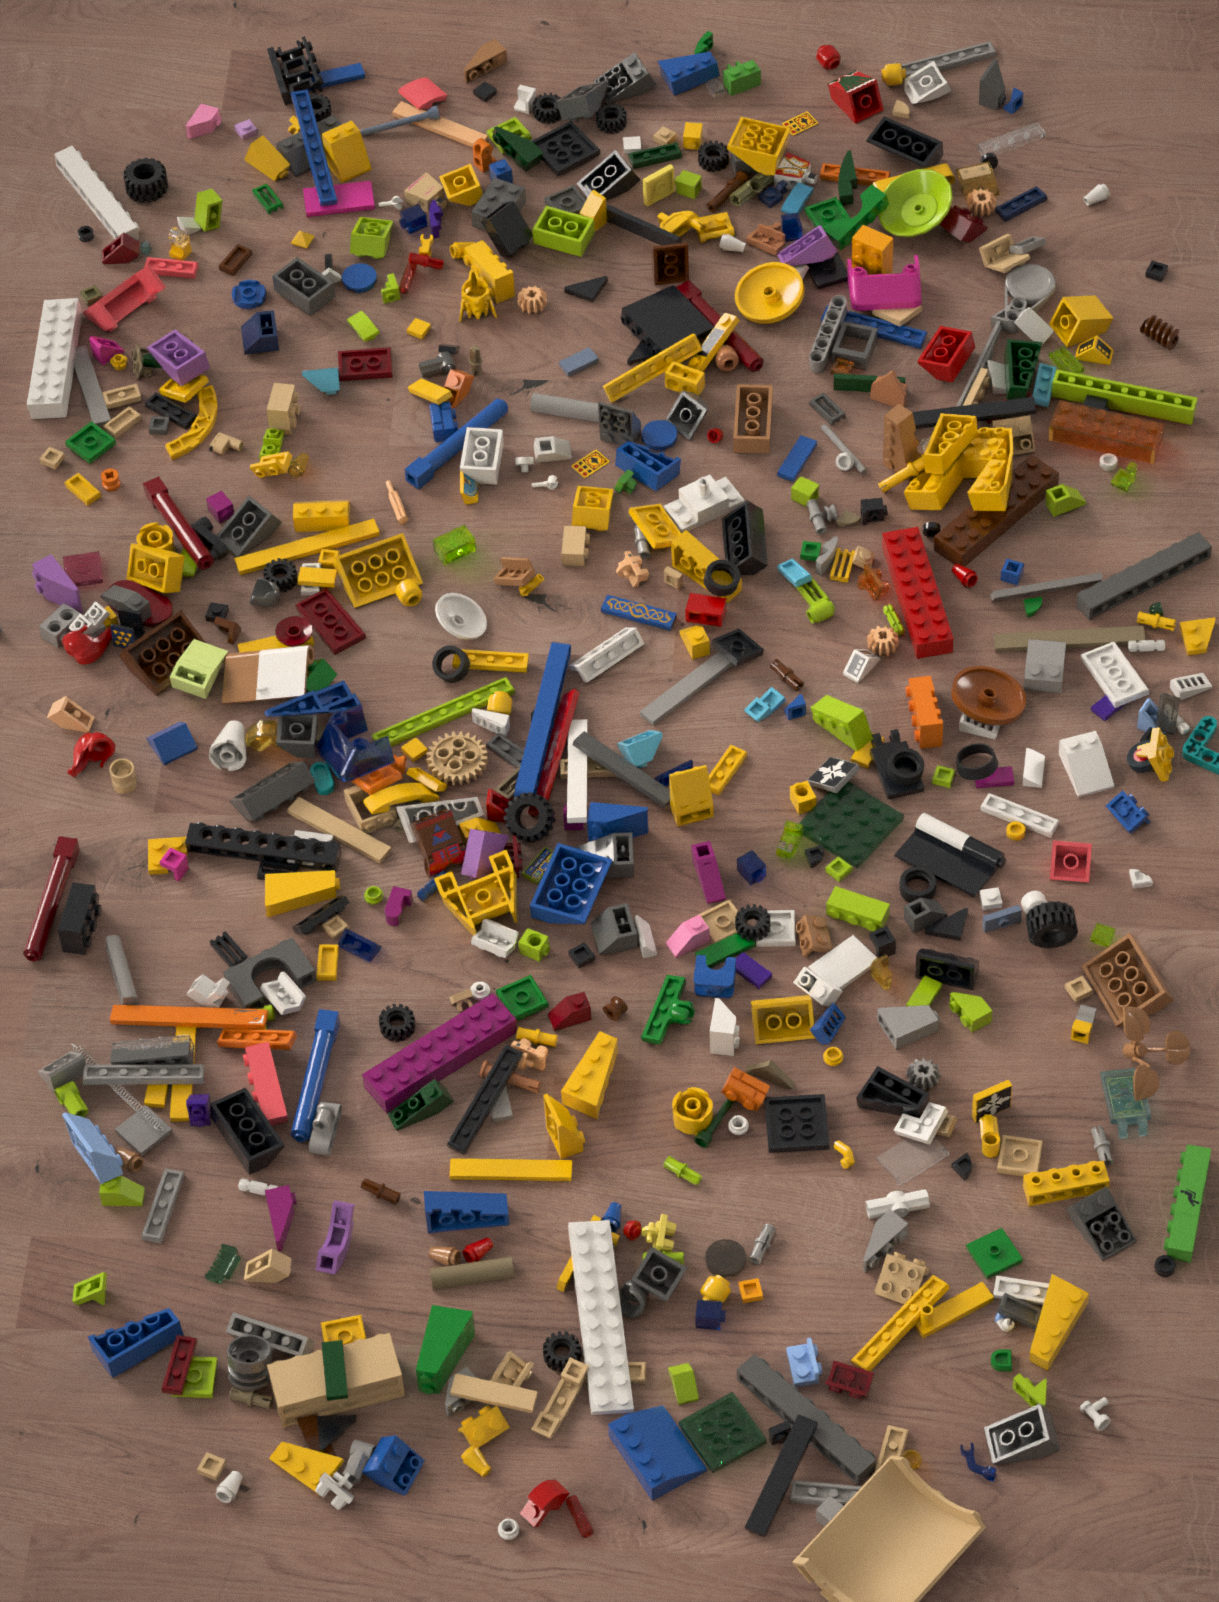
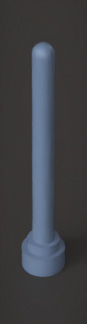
[360,106,440,136]

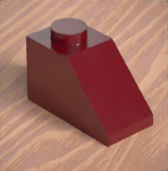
[101,232,140,264]
[548,991,592,1031]

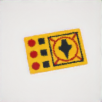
[782,111,819,136]
[571,449,610,478]

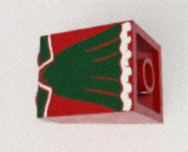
[827,70,884,123]

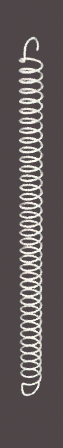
[71,1043,163,1131]

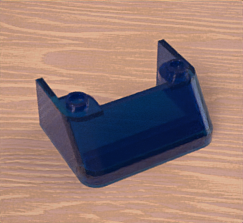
[317,704,395,782]

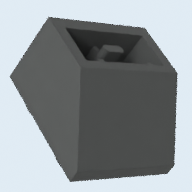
[590,903,638,956]

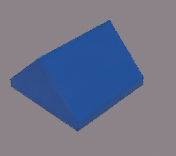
[146,722,197,765]

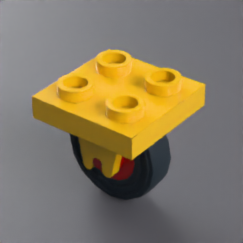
[1127,728,1174,782]

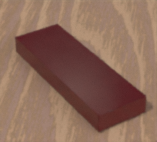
[161,1335,198,1396]

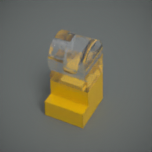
[168,227,192,261]

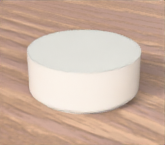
[1099,453,1118,471]

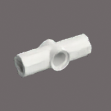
[866,1189,930,1219]

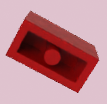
[685,593,727,627]

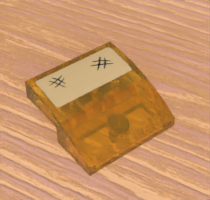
[956,162,999,202]

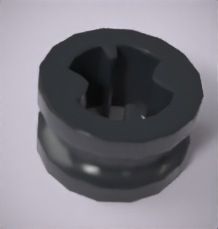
[78,226,94,242]

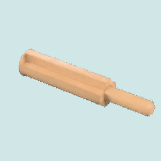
[386,480,409,524]

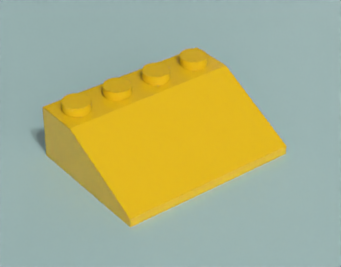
[727,117,791,176]
[333,533,423,608]

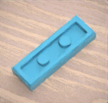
[1032,363,1057,407]

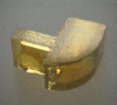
[246,720,286,752]

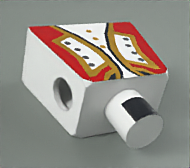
[774,152,818,189]

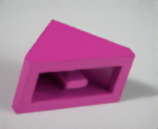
[89,336,125,366]

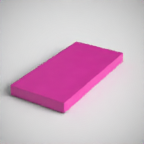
[303,181,375,217]

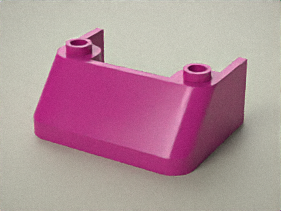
[847,255,922,311]

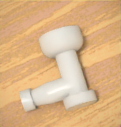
[1080,1397,1111,1431]

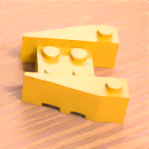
[434,850,518,936]

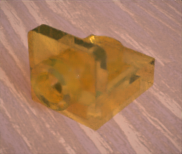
[870,954,892,990]

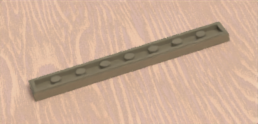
[994,626,1145,653]

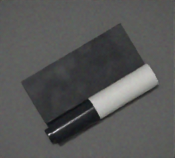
[894,813,1006,897]

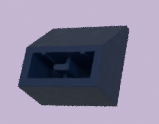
[241,310,279,355]

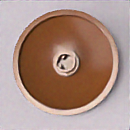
[951,666,1026,725]

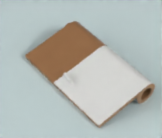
[222,645,315,705]

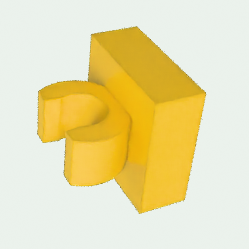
[288,115,300,135]

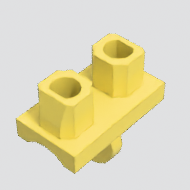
[641,1214,676,1252]

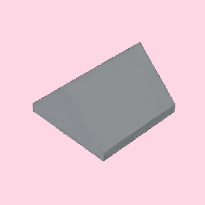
[38,1051,86,1093]

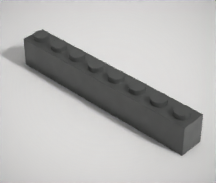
[1076,532,1212,620]
[737,1354,876,1485]

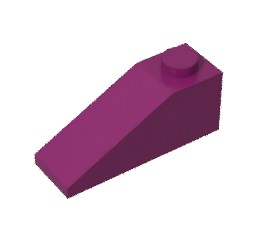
[265,1185,297,1252]

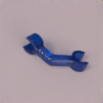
[960,1442,997,1481]

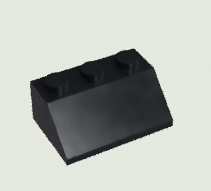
[915,948,979,991]

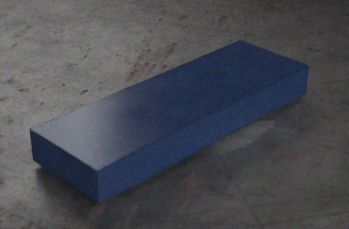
[995,186,1047,222]

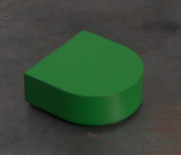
[990,1349,1012,1372]

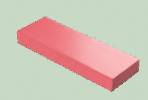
[144,257,199,279]

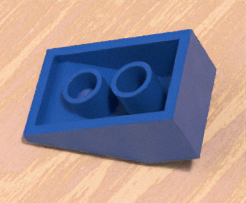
[587,802,649,842]

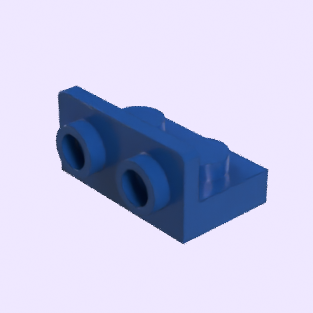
[1106,790,1151,834]

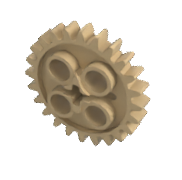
[426,731,488,785]

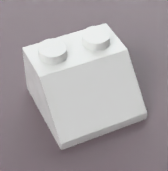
[710,998,740,1056]

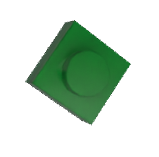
[800,541,821,561]

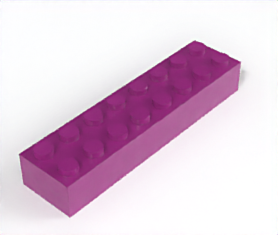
[362,993,517,1114]

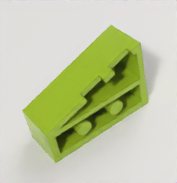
[810,695,873,751]

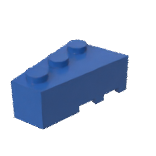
[658,52,720,96]
[615,441,681,491]

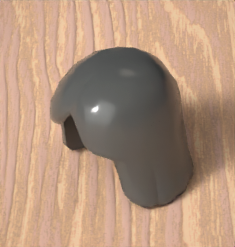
[249,577,281,607]
[620,1280,649,1318]

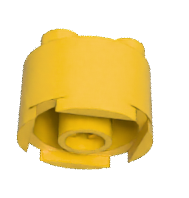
[136,522,175,552]
[672,1087,713,1135]

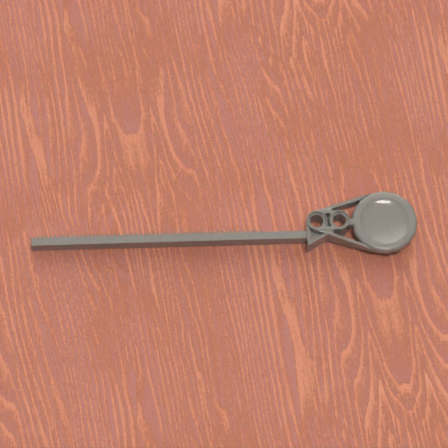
[956,264,1056,406]

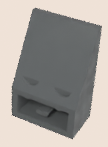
[594,52,656,103]
[598,402,641,446]
[575,833,634,879]
[1065,1187,1137,1260]

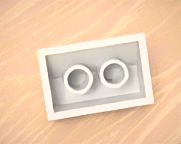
[460,427,504,485]

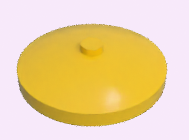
[735,262,805,324]

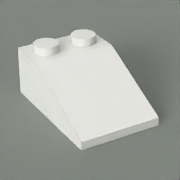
[1059,731,1115,798]

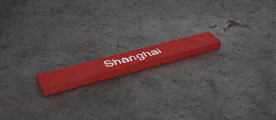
[528,689,580,817]

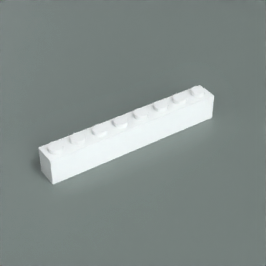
[54,146,140,240]

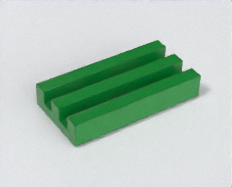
[252,183,284,215]

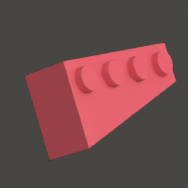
[243,1042,288,1126]

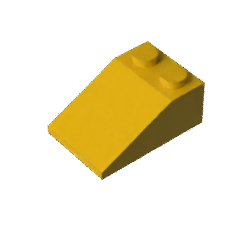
[572,486,614,531]
[126,543,185,593]
[543,1094,585,1159]

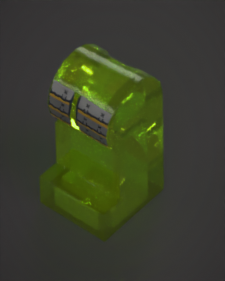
[776,820,803,860]

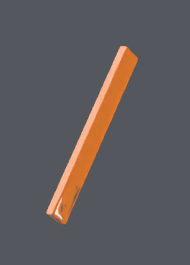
[110,1005,268,1029]

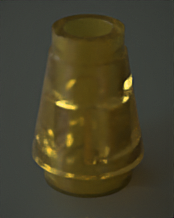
[287,453,310,478]

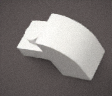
[186,974,230,1008]

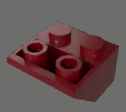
[939,205,988,243]

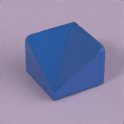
[1003,88,1023,114]
[1000,559,1024,585]
[784,694,806,720]

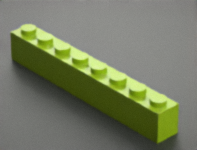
[1051,369,1198,425]

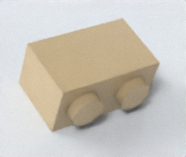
[562,526,590,566]

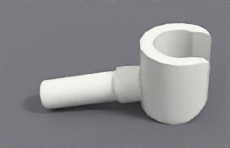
[378,196,404,210]
[532,475,558,490]

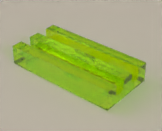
[1049,346,1084,374]

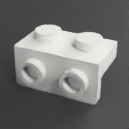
[471,918,519,958]
[259,972,306,1015]

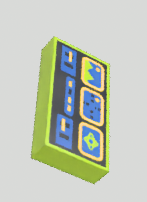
[522,847,554,885]

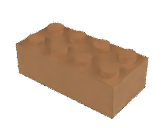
[733,384,773,454]

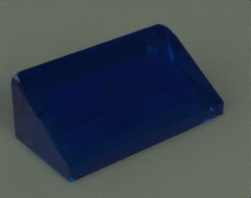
[654,759,693,786]
[337,928,382,962]

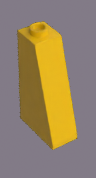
[265,870,340,917]

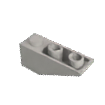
[863,1209,908,1273]

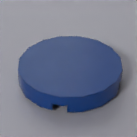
[342,263,377,293]
[231,279,267,309]
[642,420,677,451]

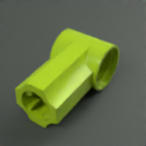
[54,1081,89,1118]

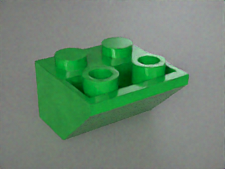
[296,658,338,698]

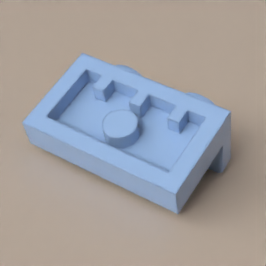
[786,1338,822,1387]

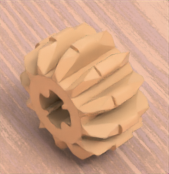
[967,188,996,217]
[518,285,547,314]
[867,625,899,657]

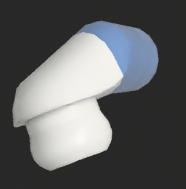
[995,1313,1014,1332]

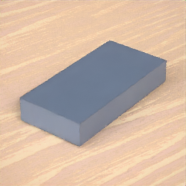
[559,347,599,377]

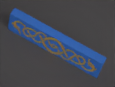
[601,595,677,631]

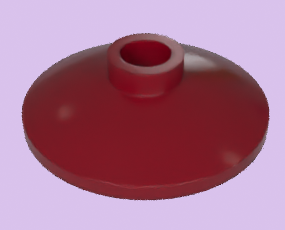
[275,616,312,646]

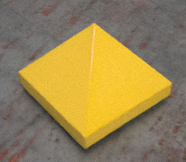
[291,231,314,249]

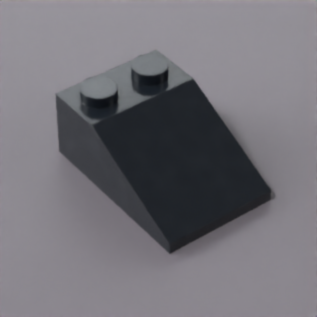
[576,150,640,200]

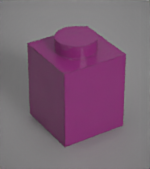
[206,490,234,524]

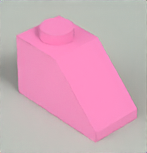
[186,104,221,139]
[666,915,710,958]

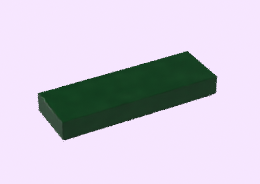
[628,142,682,169]
[321,1340,348,1401]

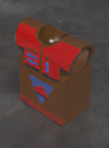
[410,809,466,878]

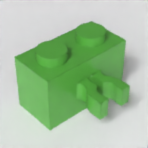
[723,60,761,96]

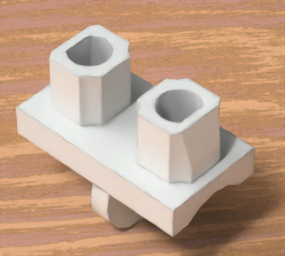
[315,1472,354,1510]

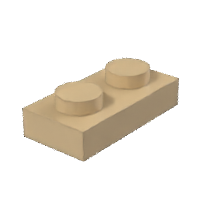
[102,384,142,409]

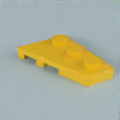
[269,1441,345,1495]

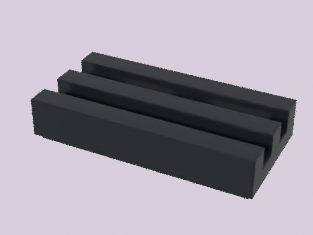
[257,860,299,880]
[209,931,248,967]

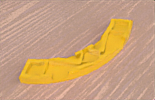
[165,385,218,460]

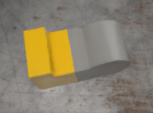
[1071,1005,1097,1044]

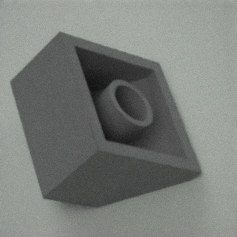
[276,714,318,758]
[631,1247,687,1302]

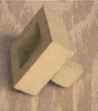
[449,989,473,1012]

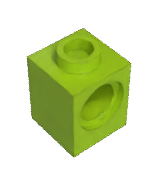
[518,928,550,962]

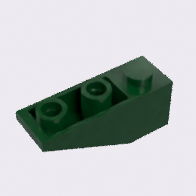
[492,126,543,172]
[387,1079,454,1131]

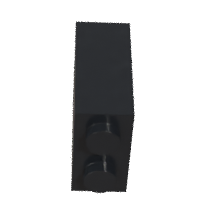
[480,201,533,257]

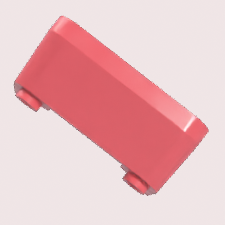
[83,264,166,332]

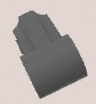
[419,352,456,377]

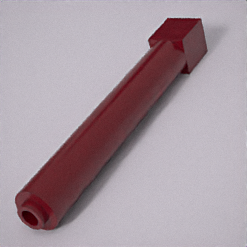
[676,280,764,372]
[143,476,214,570]
[23,836,80,962]

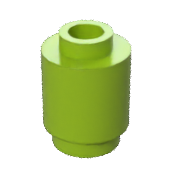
[806,599,835,624]

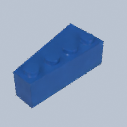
[423,1191,509,1233]
[88,1308,184,1378]

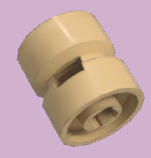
[109,759,137,794]

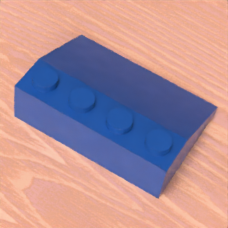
[530,843,612,924]
[608,1405,707,1501]

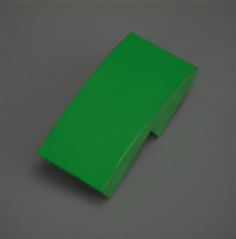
[694,31,714,54]

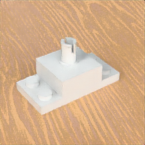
[663,475,745,533]

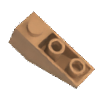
[464,39,507,83]

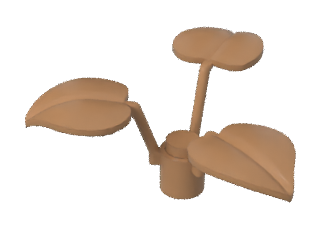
[1122,1006,1190,1101]

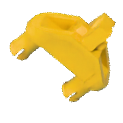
[657,211,708,246]

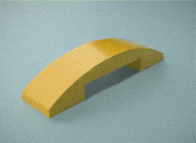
[363,783,440,815]

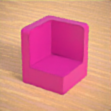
[160,848,189,881]

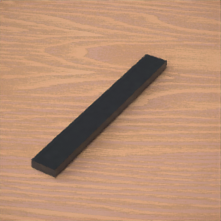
[912,397,1036,429]

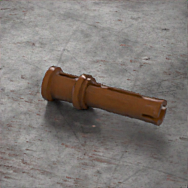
[706,171,749,212]

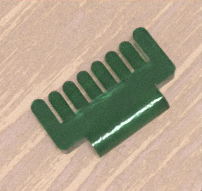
[205,1244,241,1284]

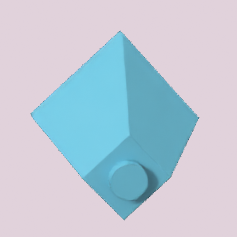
[302,367,340,395]
[617,730,663,768]

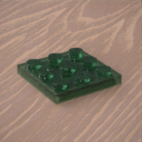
[679,1392,767,1473]

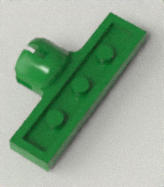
[641,975,695,1045]

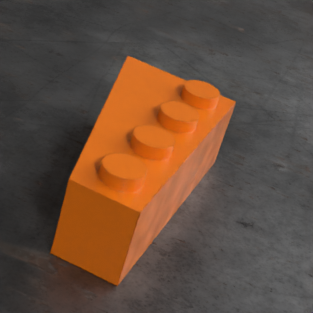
[905,676,943,749]

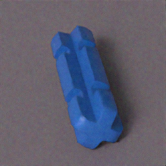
[417,871,446,901]

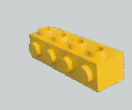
[1023,1161,1110,1206]

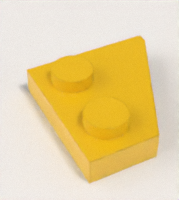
[1179,617,1216,656]

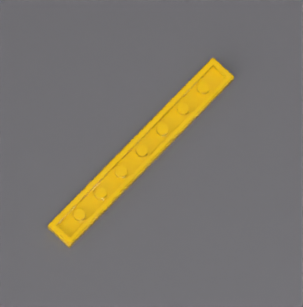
[234,519,380,575]

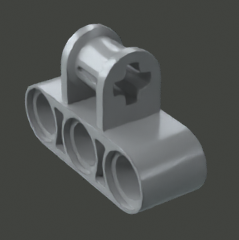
[309,1102,342,1156]

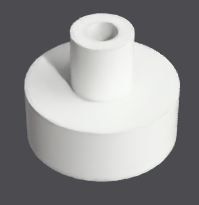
[515,457,534,472]

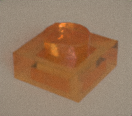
[830,358,854,375]

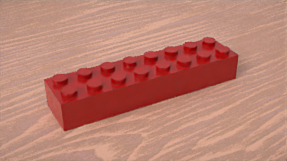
[882,527,954,659]

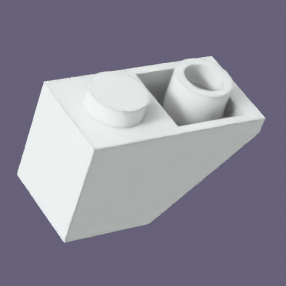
[533,436,572,463]
[793,966,843,1007]

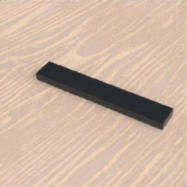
[606,204,682,245]
[447,1044,524,1155]
[745,1414,818,1537]

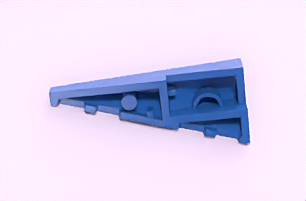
[264,680,363,717]

